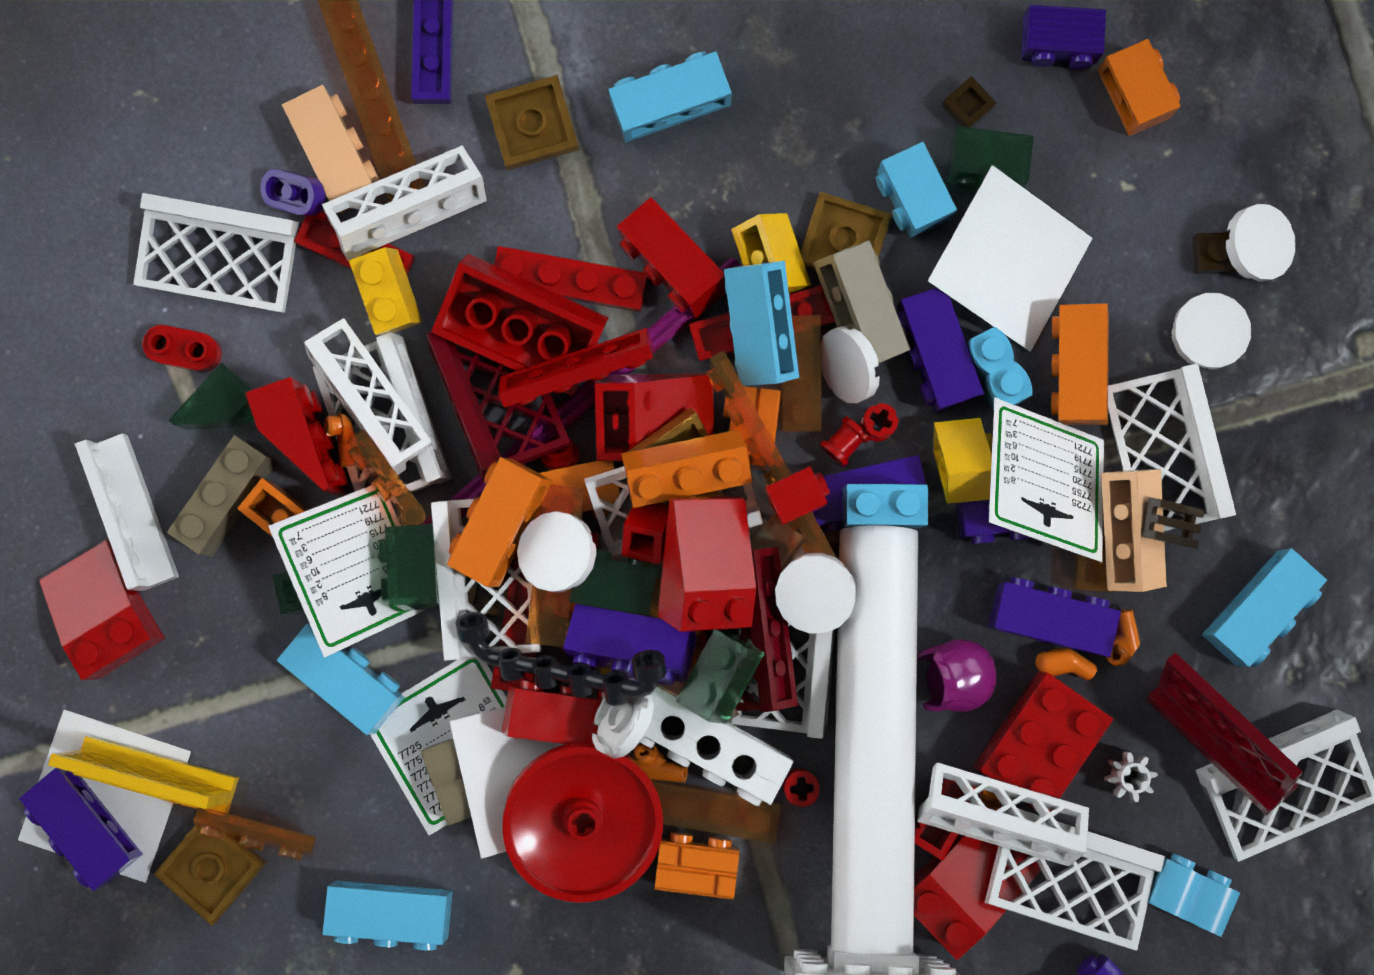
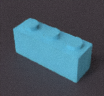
[608,51,732,143]
[724,261,799,386]
[1202,548,1327,667]
[276,623,405,735]
[323,880,453,950]

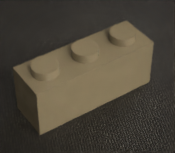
[813,240,910,363]
[167,435,278,557]

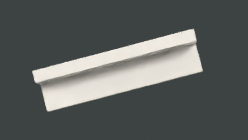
[322,145,487,261]
[304,318,432,478]
[75,433,179,591]
[917,763,1089,866]

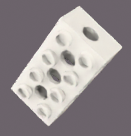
[640,684,794,806]

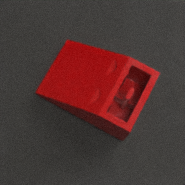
[595,373,714,461]
[245,377,347,497]

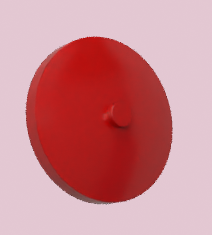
[502,742,663,903]

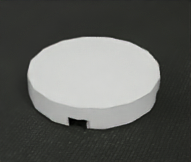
[1226,204,1295,282]
[1172,293,1251,370]
[819,326,880,404]
[517,511,597,593]
[775,553,857,634]
[592,678,654,759]

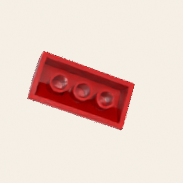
[431,254,609,396]

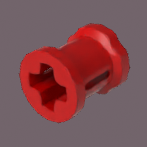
[860,403,899,442]
[819,416,871,468]
[782,768,820,807]

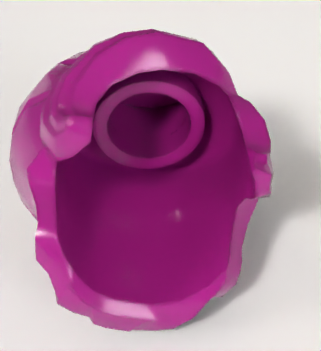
[917,639,996,712]

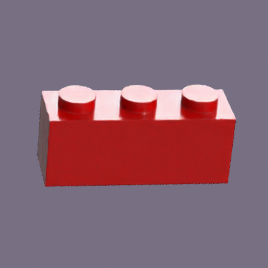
[616,197,726,319]
[502,680,605,744]

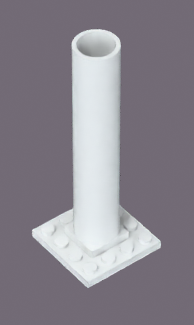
[784,526,960,975]

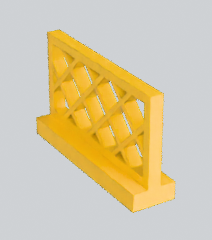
[48,736,239,817]

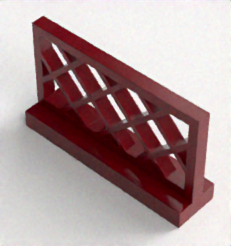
[426,332,571,483]
[700,547,798,712]
[1147,652,1303,816]

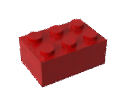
[972,671,1113,813]

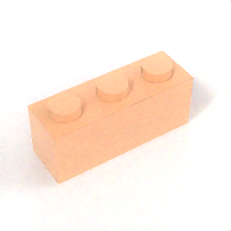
[282,85,380,215]
[1101,469,1167,592]

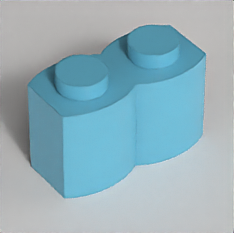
[967,327,1032,410]
[1148,853,1240,937]

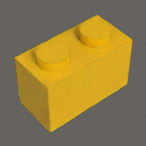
[731,213,811,295]
[349,247,423,335]
[933,418,992,504]

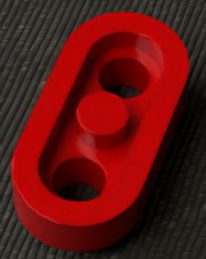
[142,325,222,373]

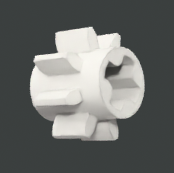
[1104,751,1158,802]

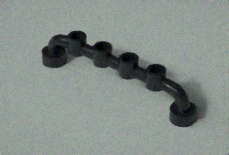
[455,612,666,706]

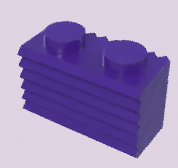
[1021,5,1106,69]

